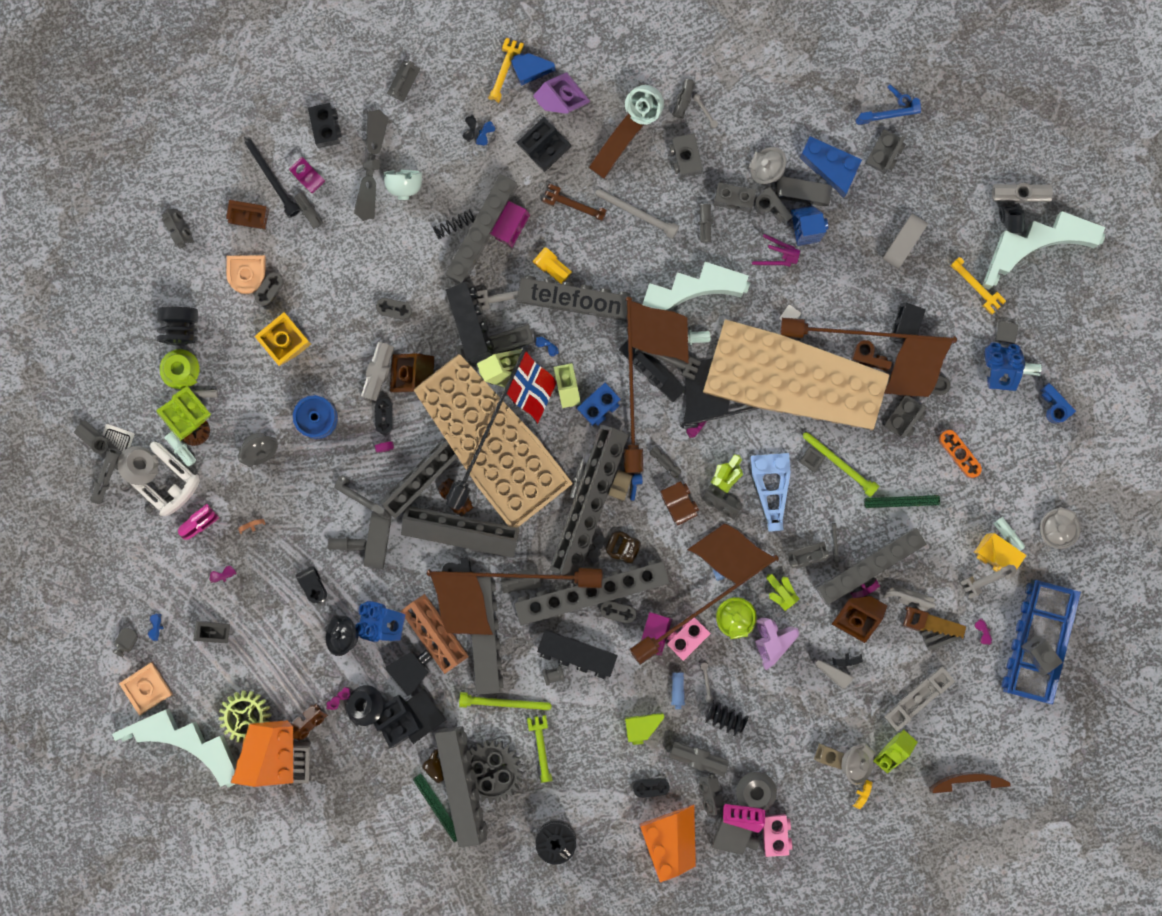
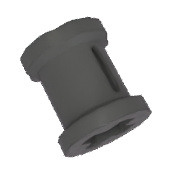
[542,665,565,686]

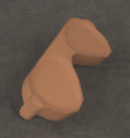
[238,519,265,534]

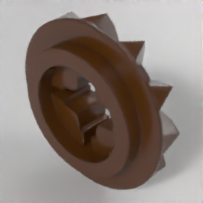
[183,421,210,446]

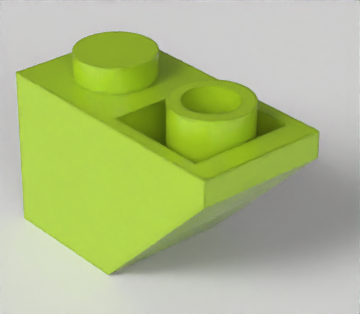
[873,729,918,774]

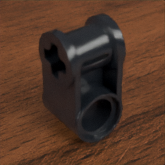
[999,203,1025,233]
[296,566,327,603]

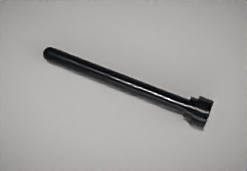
[245,138,301,218]

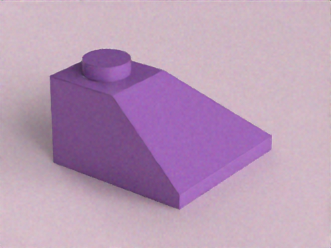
[533,72,590,114]

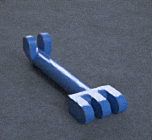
[855,98,921,125]

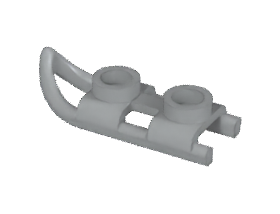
[883,586,936,611]

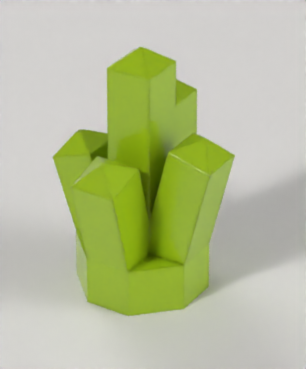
[710,454,743,493]
[766,574,800,611]

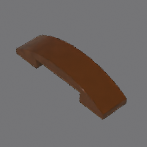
[589,113,644,179]
[929,772,1011,793]

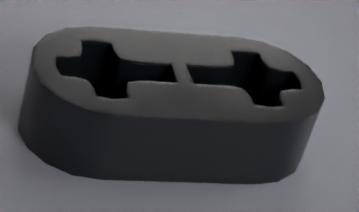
[375,398,393,435]
[633,778,670,798]

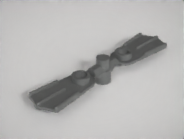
[354,110,388,221]

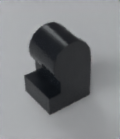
[442,557,472,572]

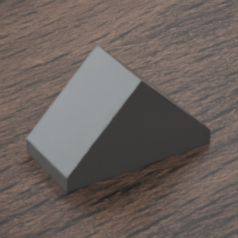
[193,621,230,643]

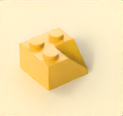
[254,312,311,366]
[973,533,1027,572]

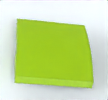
[156,386,211,441]

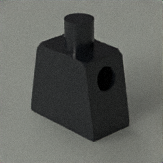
[385,650,433,696]

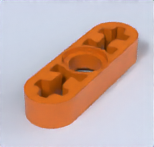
[939,430,982,478]

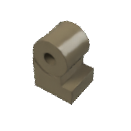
[608,470,632,501]
[814,743,845,769]

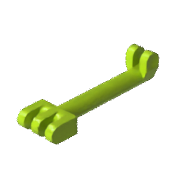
[527,715,553,783]

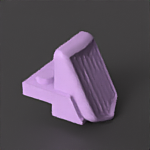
[755,617,799,670]

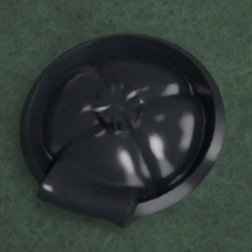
[325,615,359,656]
[346,685,383,727]

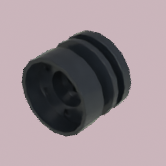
[157,307,198,346]
[535,819,576,865]

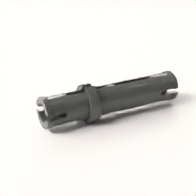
[90,448,120,504]

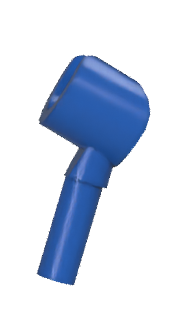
[887,84,911,107]
[630,474,643,501]

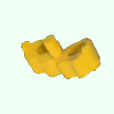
[852,780,872,809]

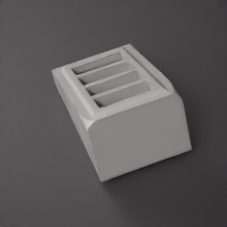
[813,660,854,689]
[293,741,311,784]

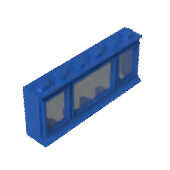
[1002,580,1081,705]

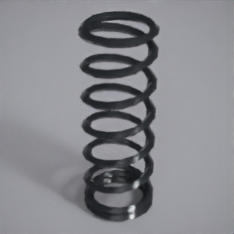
[433,209,475,240]

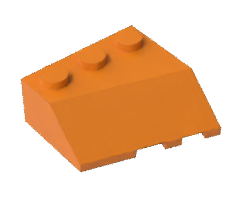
[231,720,293,787]
[640,804,696,882]

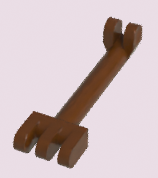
[542,184,607,222]

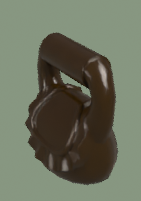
[606,531,641,563]
[422,749,444,783]

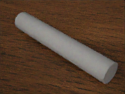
[172,390,218,398]

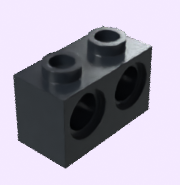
[308,103,342,148]

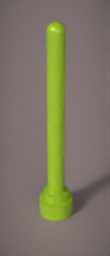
[803,432,880,497]
[459,692,552,710]

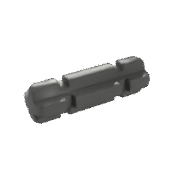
[650,446,682,478]

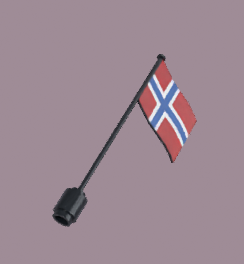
[446,346,557,510]

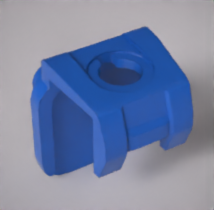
[984,342,1026,391]
[355,601,406,642]

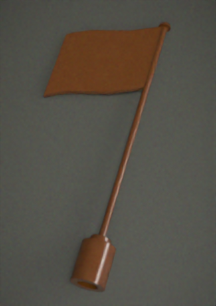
[624,297,689,473]
[781,317,957,397]
[629,523,779,665]
[427,568,603,635]

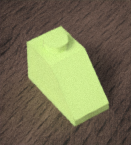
[554,363,581,408]

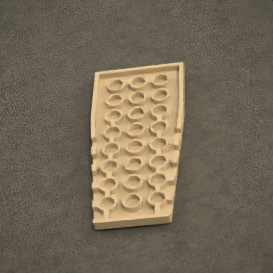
[703,319,889,430]
[414,354,573,528]

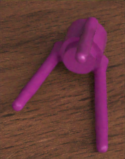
[752,234,800,267]

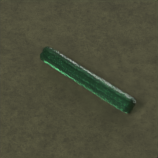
[864,495,940,508]
[413,774,457,842]

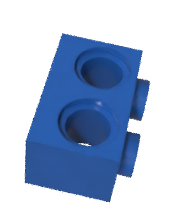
[577,383,621,426]

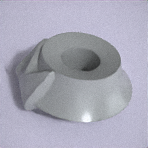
[749,147,786,184]
[117,446,159,485]
[1040,507,1081,549]
[841,743,875,785]

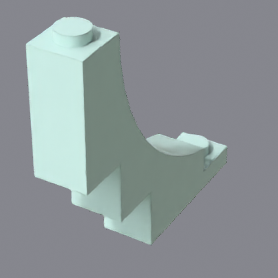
[982,211,1106,289]
[642,262,750,311]
[112,708,237,788]

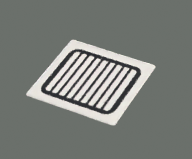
[98,424,135,452]

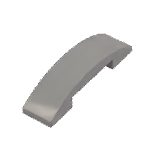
[884,667,955,732]

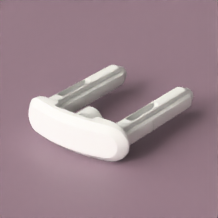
[130,442,200,516]

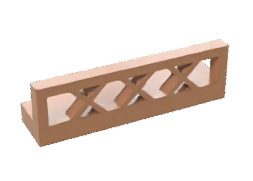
[401,594,469,674]

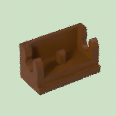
[226,200,270,230]

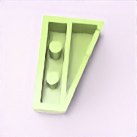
[477,349,522,388]

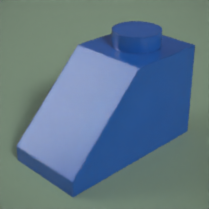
[511,53,555,86]

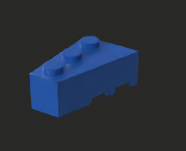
[800,136,862,198]

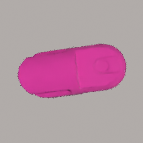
[178,504,219,540]

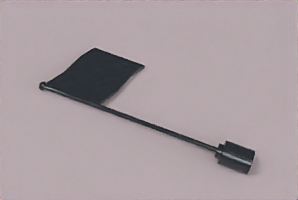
[680,358,759,429]

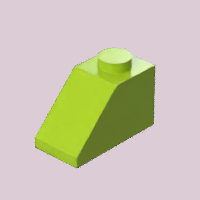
[625,713,664,745]

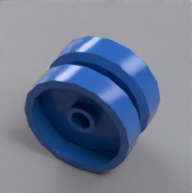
[293,395,338,439]

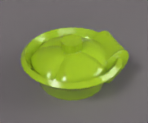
[159,349,200,390]
[716,597,757,639]

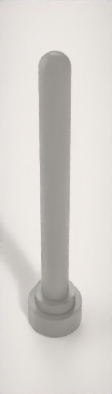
[595,189,680,239]

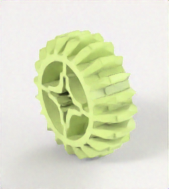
[219,690,272,743]

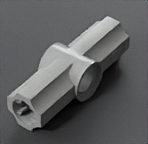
[992,183,1053,203]
[361,342,394,402]

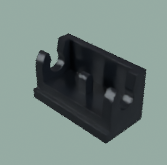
[889,302,926,344]

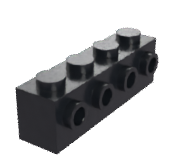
[446,282,494,363]
[537,630,618,679]

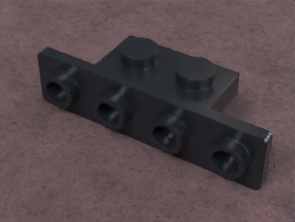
[619,340,686,402]

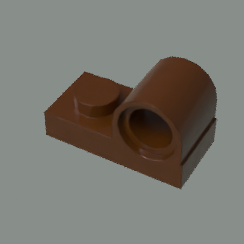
[851,340,892,371]

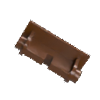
[438,478,474,517]
[291,703,328,741]

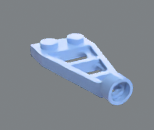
[750,453,791,532]

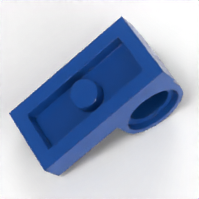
[1040,383,1076,424]

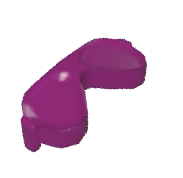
[686,421,707,438]
[209,566,237,583]
[974,618,992,645]

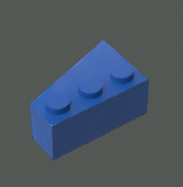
[790,205,829,246]

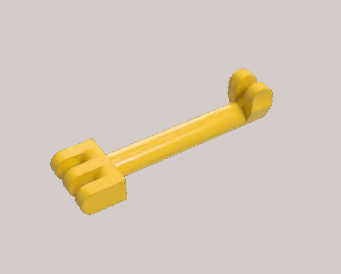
[488,37,524,103]
[950,257,1006,315]

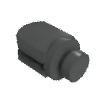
[113,628,138,658]

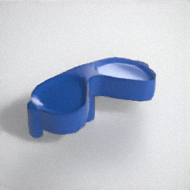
[476,121,495,146]
[536,337,559,357]
[148,614,163,641]

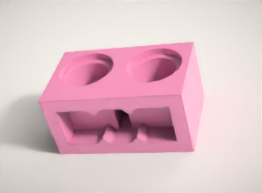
[666,617,711,661]
[762,814,792,857]

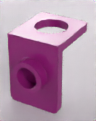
[289,157,325,193]

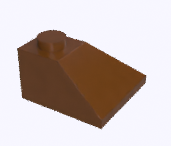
[390,353,435,393]
[832,596,888,643]

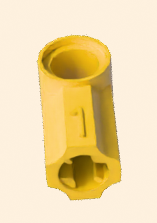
[532,247,572,284]

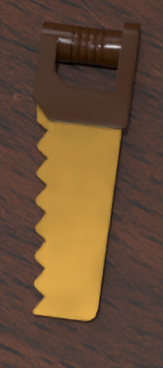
[903,606,966,639]

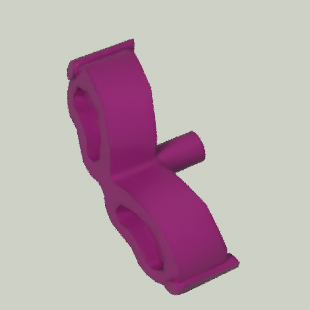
[850,579,880,598]
[326,687,351,710]

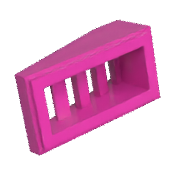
[723,804,765,833]

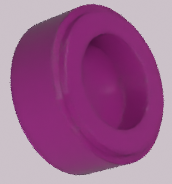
[374,441,394,453]

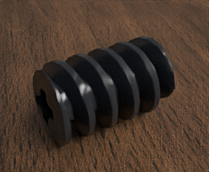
[705,700,749,736]

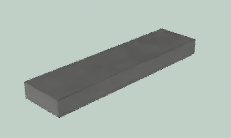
[456,324,534,363]

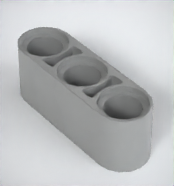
[882,213,928,269]

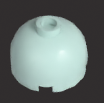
[625,85,664,125]
[384,170,422,200]

